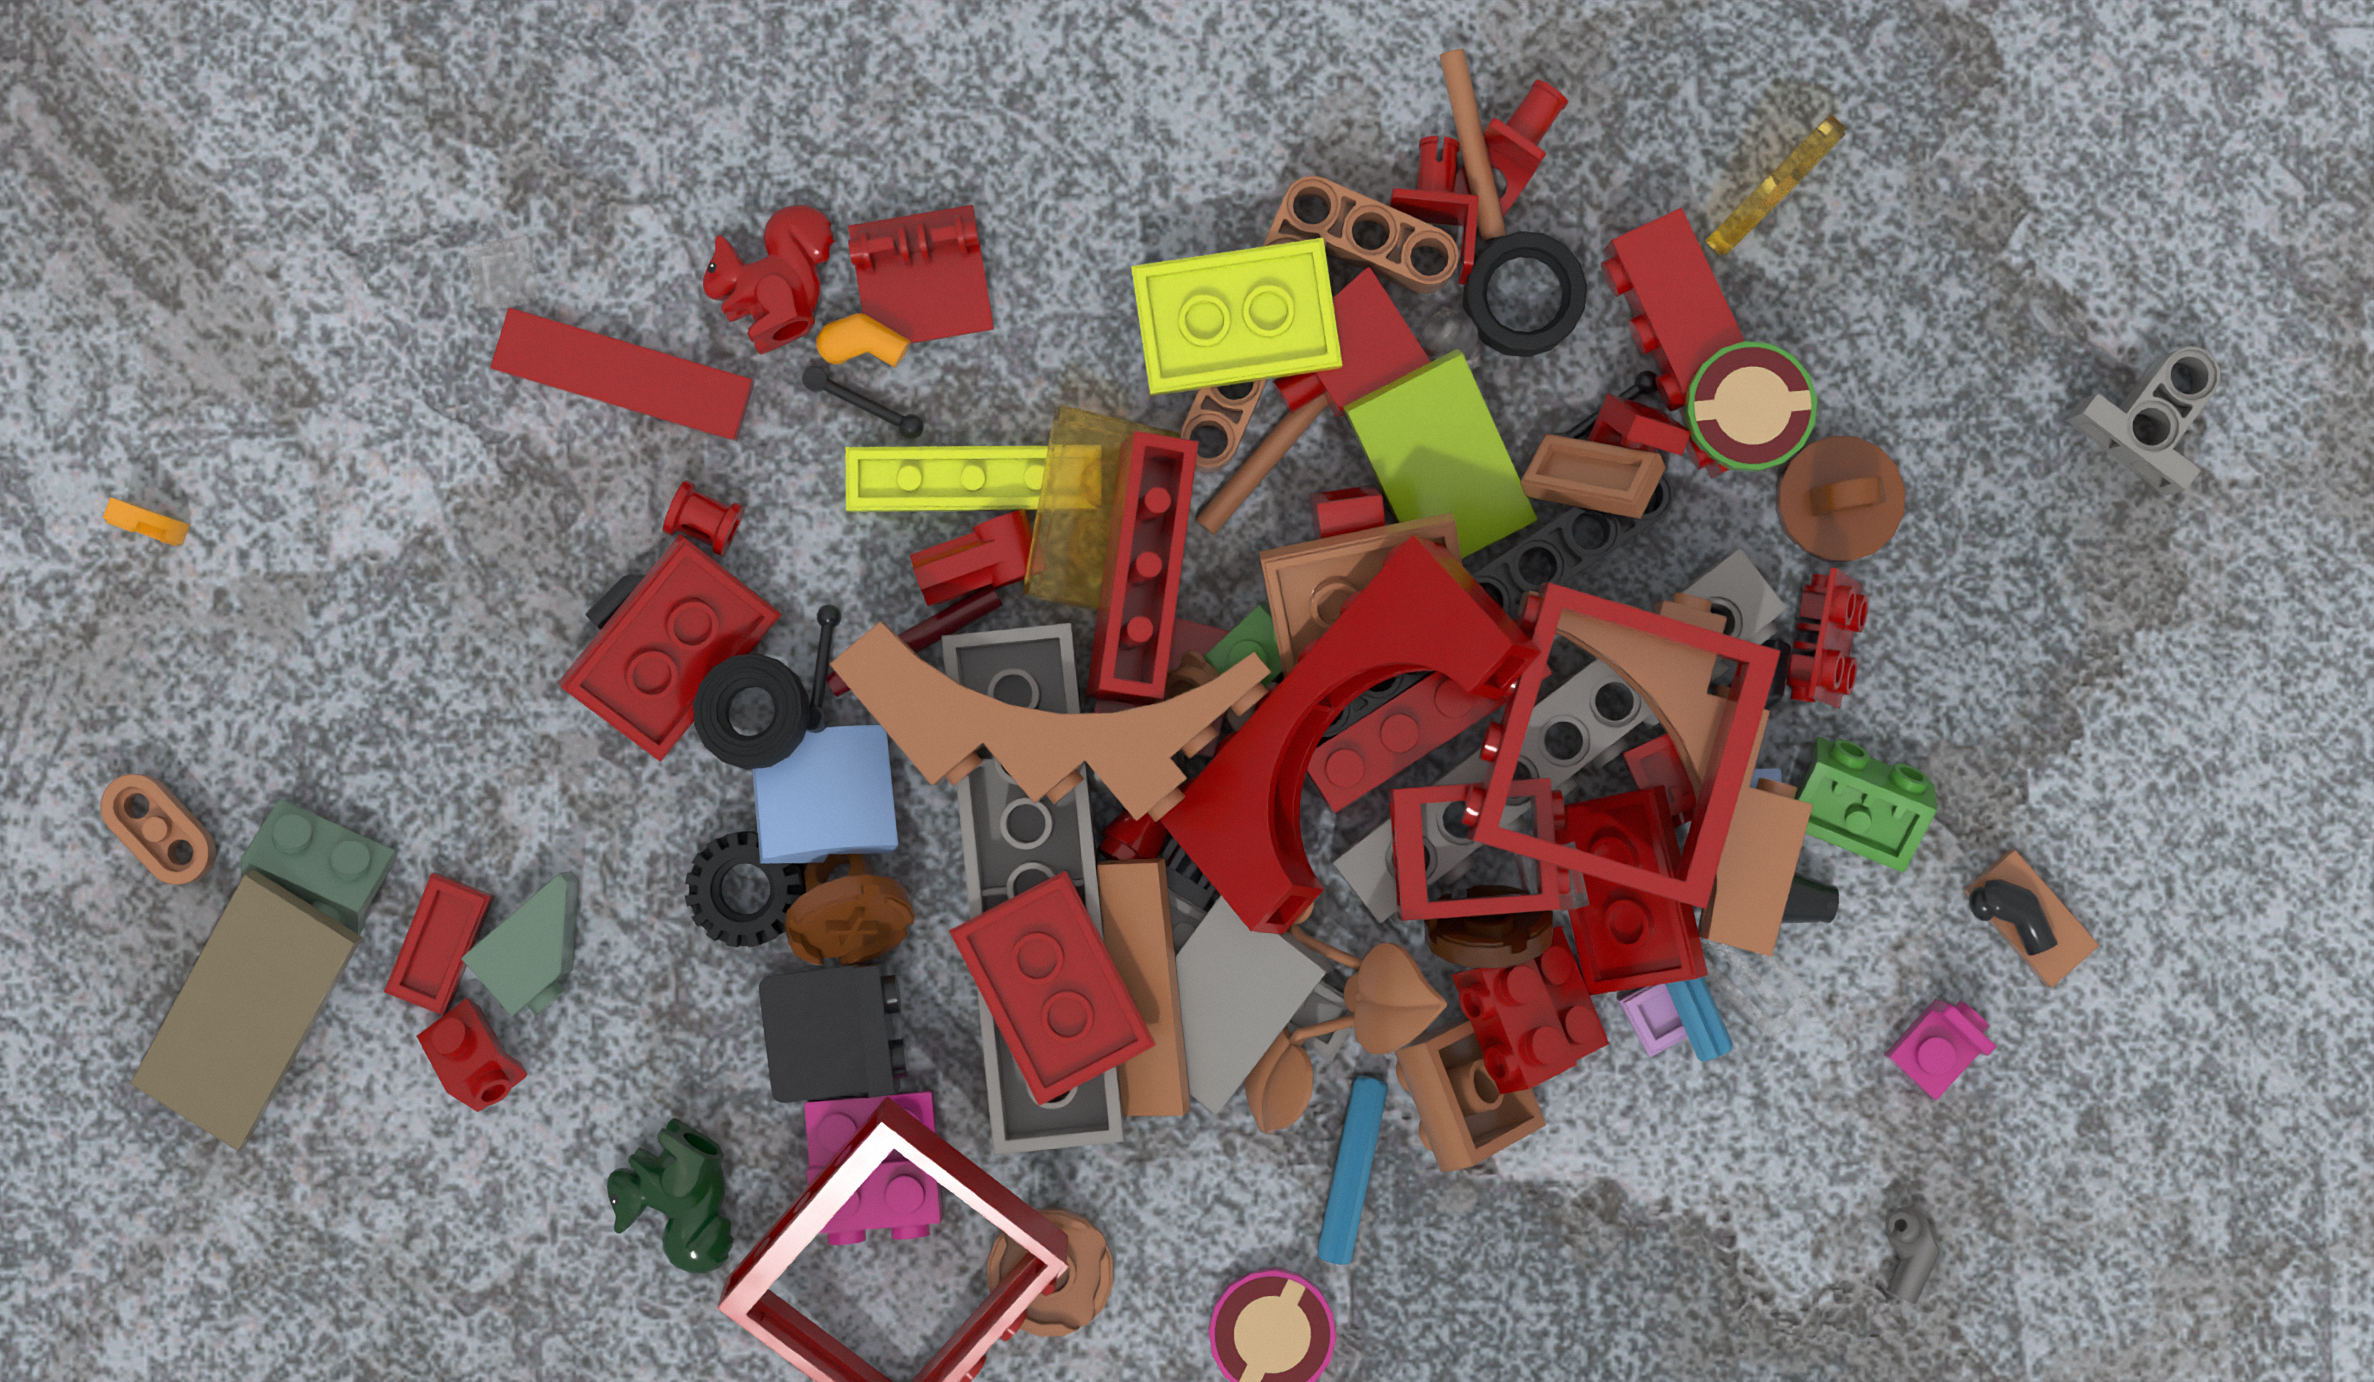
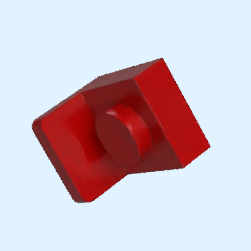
[1588,393,1691,456]
[1620,732,1696,828]

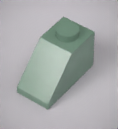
[461,871,579,1017]

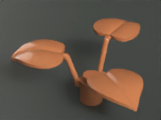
[1244,901,1448,1134]

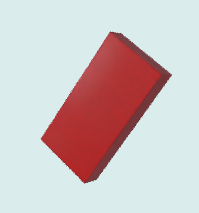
[384,873,495,1015]

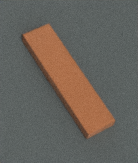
[1096,858,1191,1116]

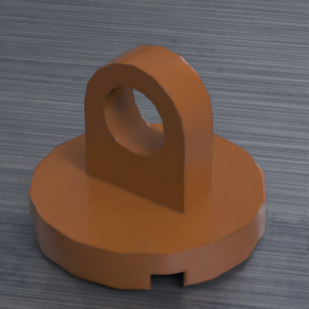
[1776,436,1905,562]
[784,854,915,965]

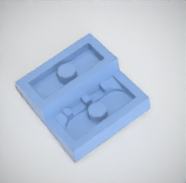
[752,725,898,864]

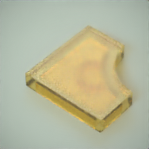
[1705,113,1847,256]

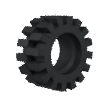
[685,831,806,948]

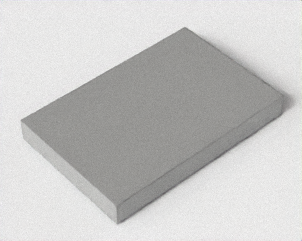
[1175,896,1331,1116]

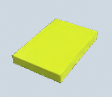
[1131,238,1342,396]

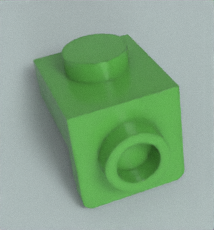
[1204,600,1282,687]

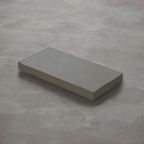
[130,869,363,1151]

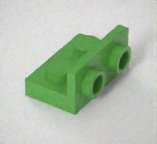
[1794,737,1937,873]

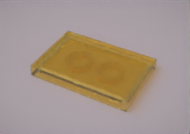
[1022,405,1181,611]

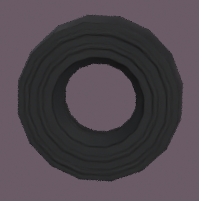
[693,653,810,770]

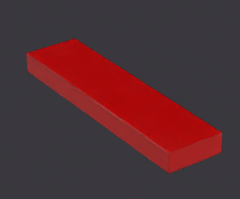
[490,307,755,442]

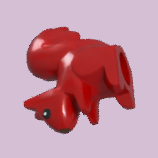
[703,205,835,355]

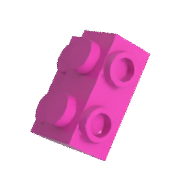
[804,1089,944,1245]

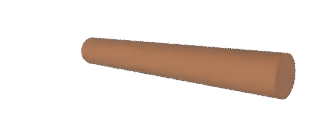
[1439,49,1507,242]
[1195,394,1328,536]

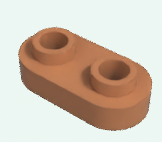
[100,774,216,885]

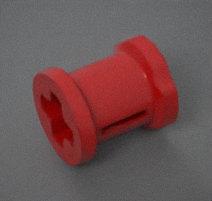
[662,480,745,557]

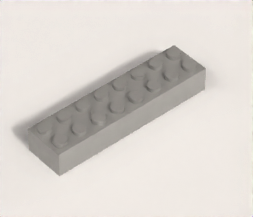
[942,623,1125,1155]

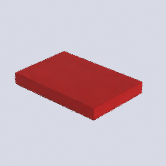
[558,533,782,762]
[1554,785,1708,995]
[949,870,1156,1106]

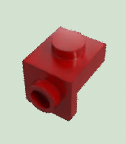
[416,998,527,1112]

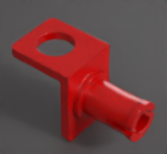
[1455,80,1568,218]
[1389,136,1479,285]

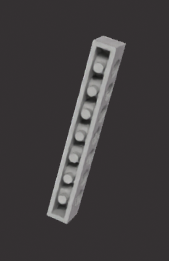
[1330,548,1788,925]

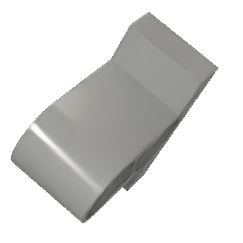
[2065,346,2220,496]

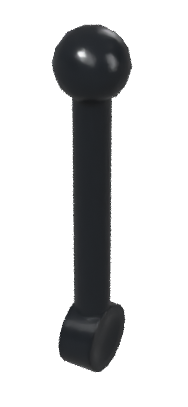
[802,366,924,439]
[1552,370,1658,439]
[807,604,842,733]

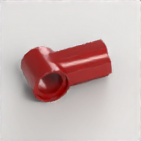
[909,509,1047,607]

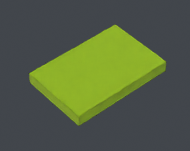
[1343,349,1538,559]

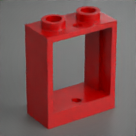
[1388,778,1570,921]

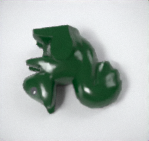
[607,1118,734,1274]

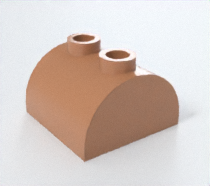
[1394,1017,1546,1172]

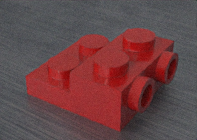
[1451,926,1609,1095]

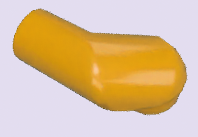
[816,313,911,368]

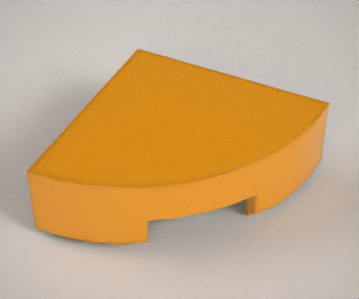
[102,497,190,547]

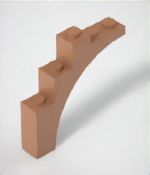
[1516,583,1813,957]
[830,621,1271,822]

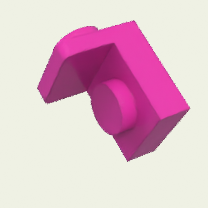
[1884,999,1996,1100]

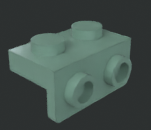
[240,798,395,935]

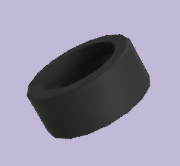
[1462,231,1587,357]

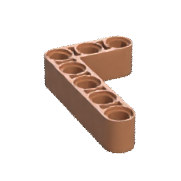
[1180,176,1459,474]

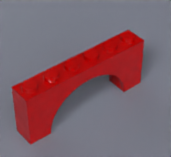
[1159,535,1542,935]

